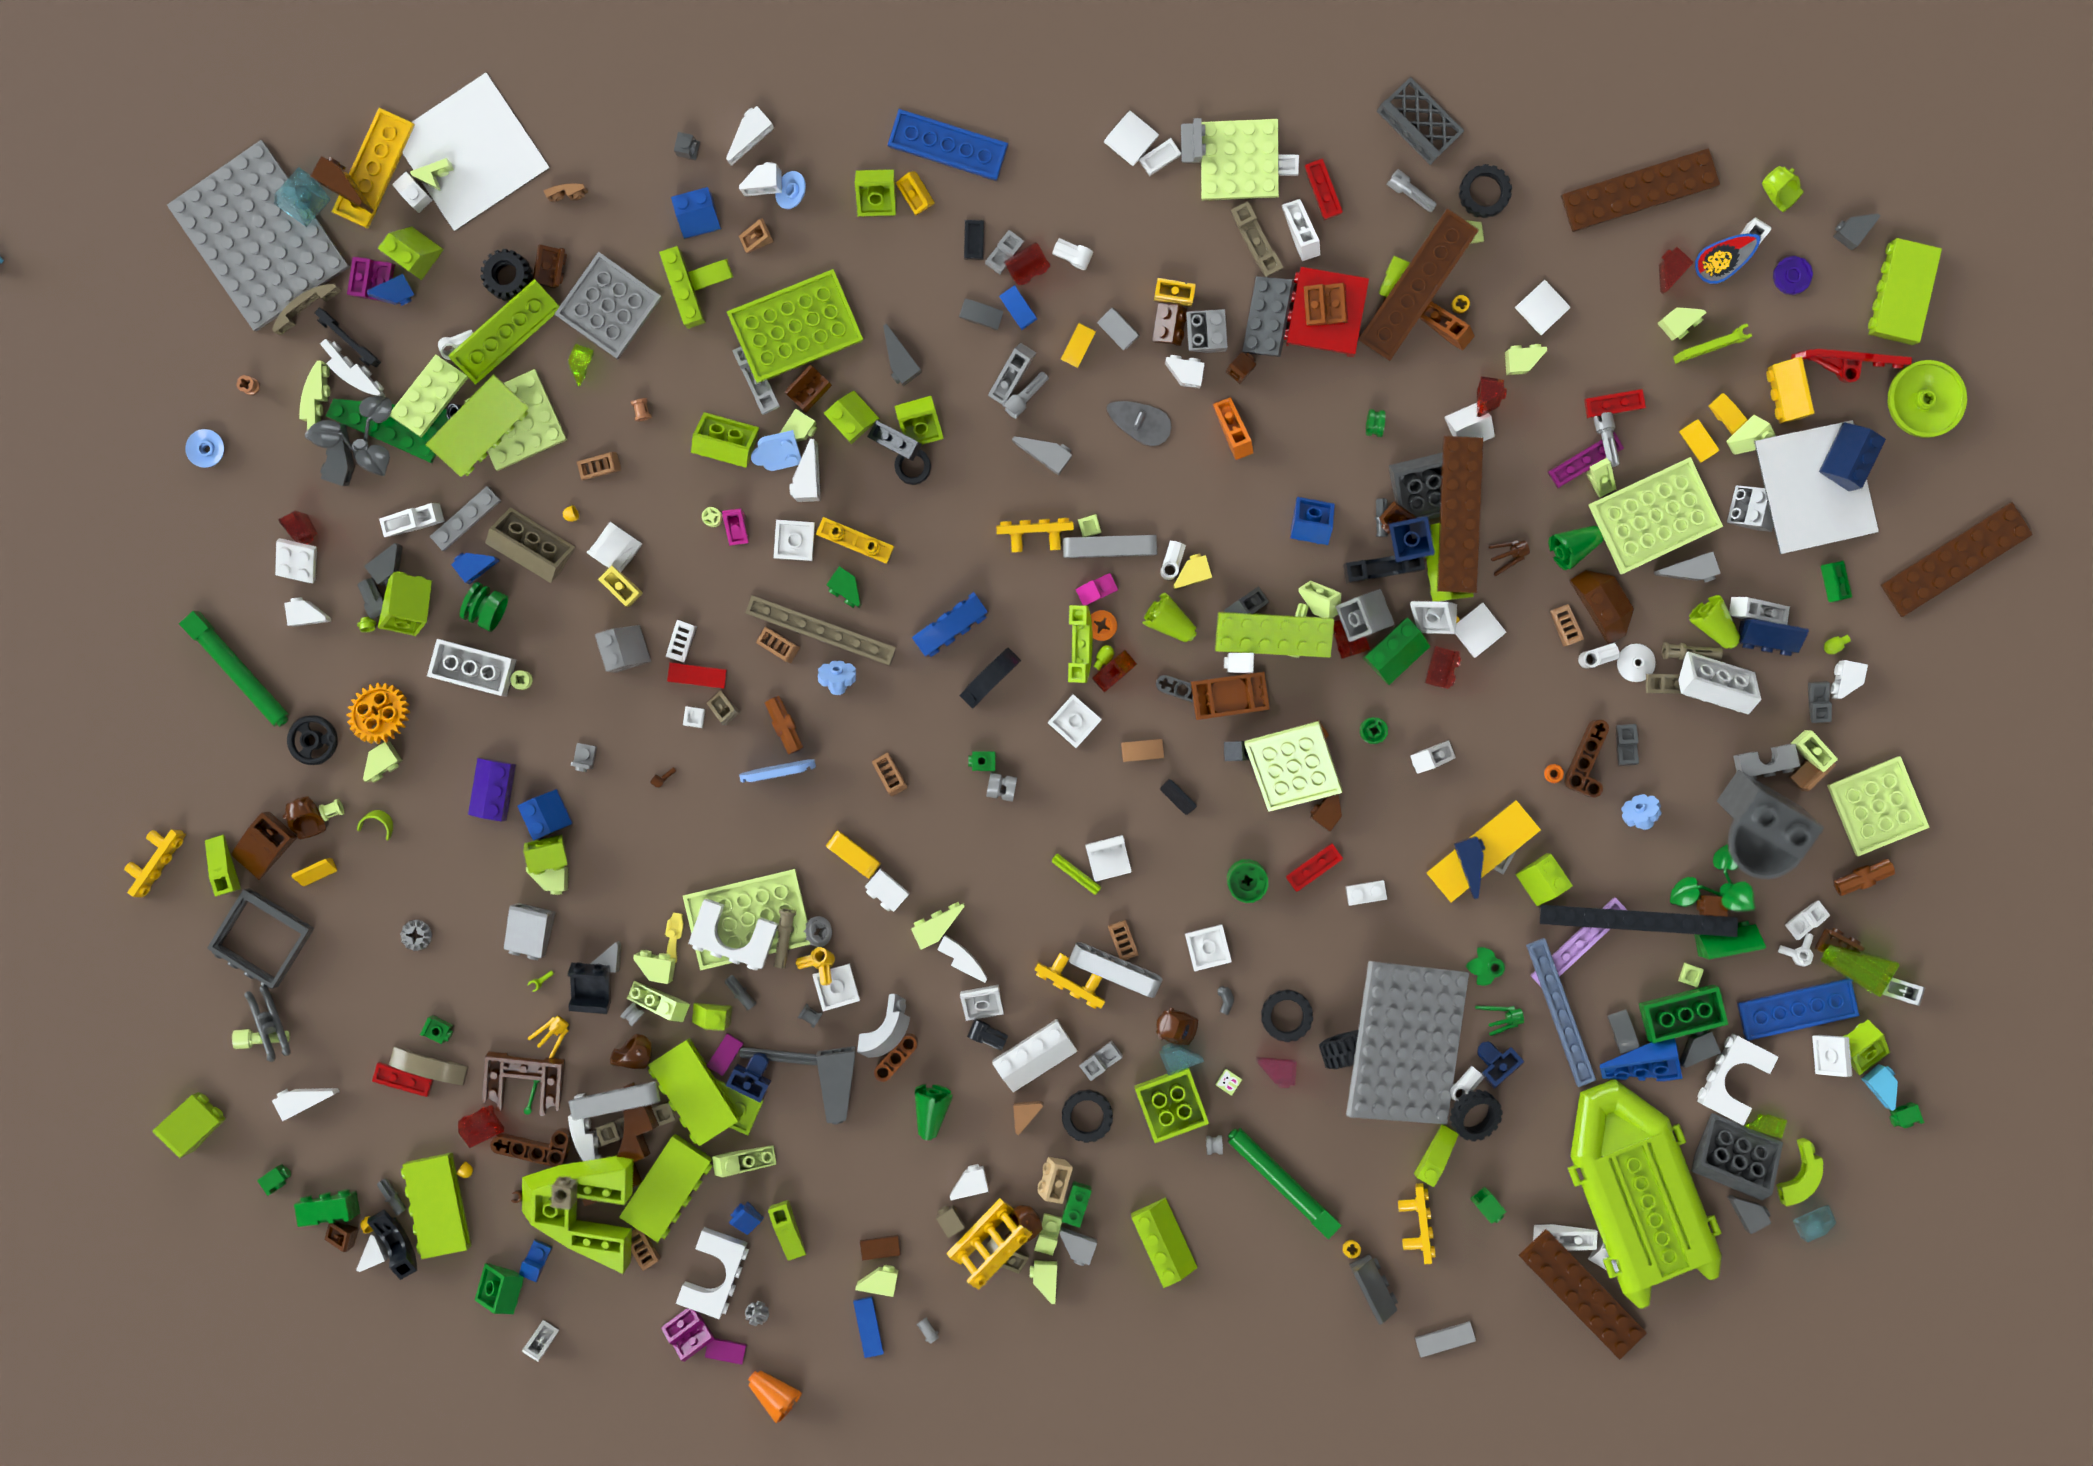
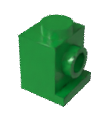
[968,751,996,771]
[420,1015,453,1044]
[1890,1102,1924,1128]
[257,1164,291,1196]

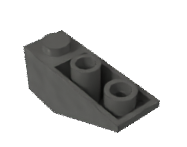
[321,424,354,486]

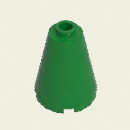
[1548,525,1604,570]
[914,1084,953,1140]

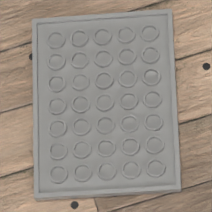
[167,140,350,332]
[1346,961,1469,1124]

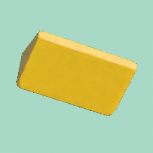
[896,171,935,215]
[1679,419,1719,463]
[292,858,337,886]

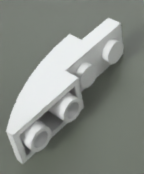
[320,339,385,397]
[568,1093,602,1161]

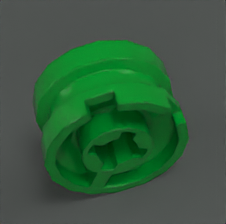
[1366,409,1386,437]
[1359,717,1388,744]

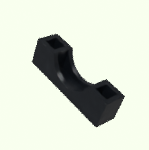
[1343,555,1425,584]

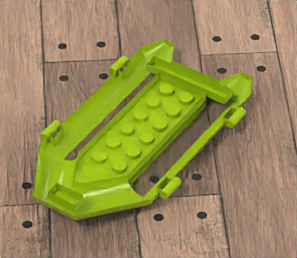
[1568,1079,1722,1308]

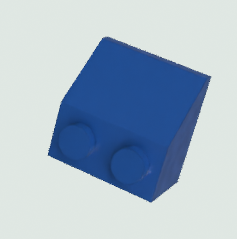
[671,187,721,239]
[1290,497,1335,545]
[517,789,573,841]

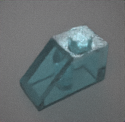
[1159,1043,1204,1075]
[1793,1205,1836,1242]

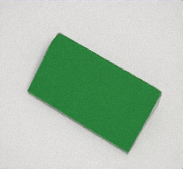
[1821,560,1852,602]

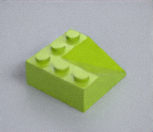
[1134,1066,1209,1143]

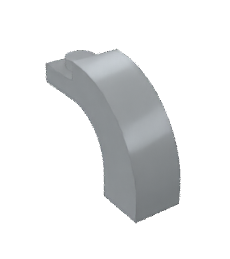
[857,994,910,1058]

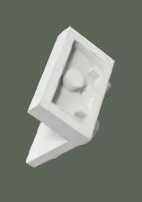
[1085,835,1131,881]

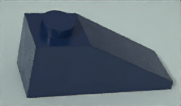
[1454,836,1485,899]

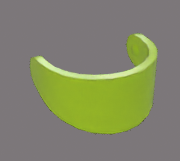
[357,810,393,841]

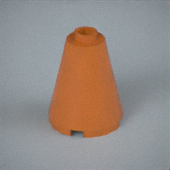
[748,1370,802,1424]

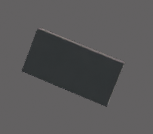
[964,220,984,260]

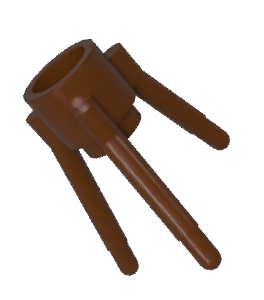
[1488,540,1530,576]

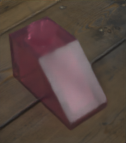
[1256,1057,1297,1088]

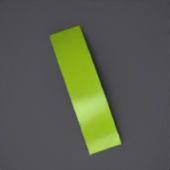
[1068,605,1093,683]

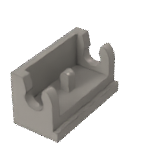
[1097,308,1140,350]

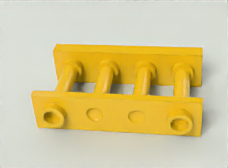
[946,1198,1032,1290]

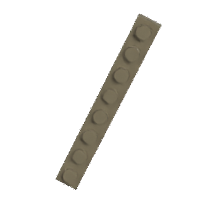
[745,595,896,666]

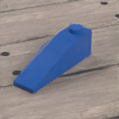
[1600,1038,1682,1081]

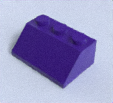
[468,758,516,822]

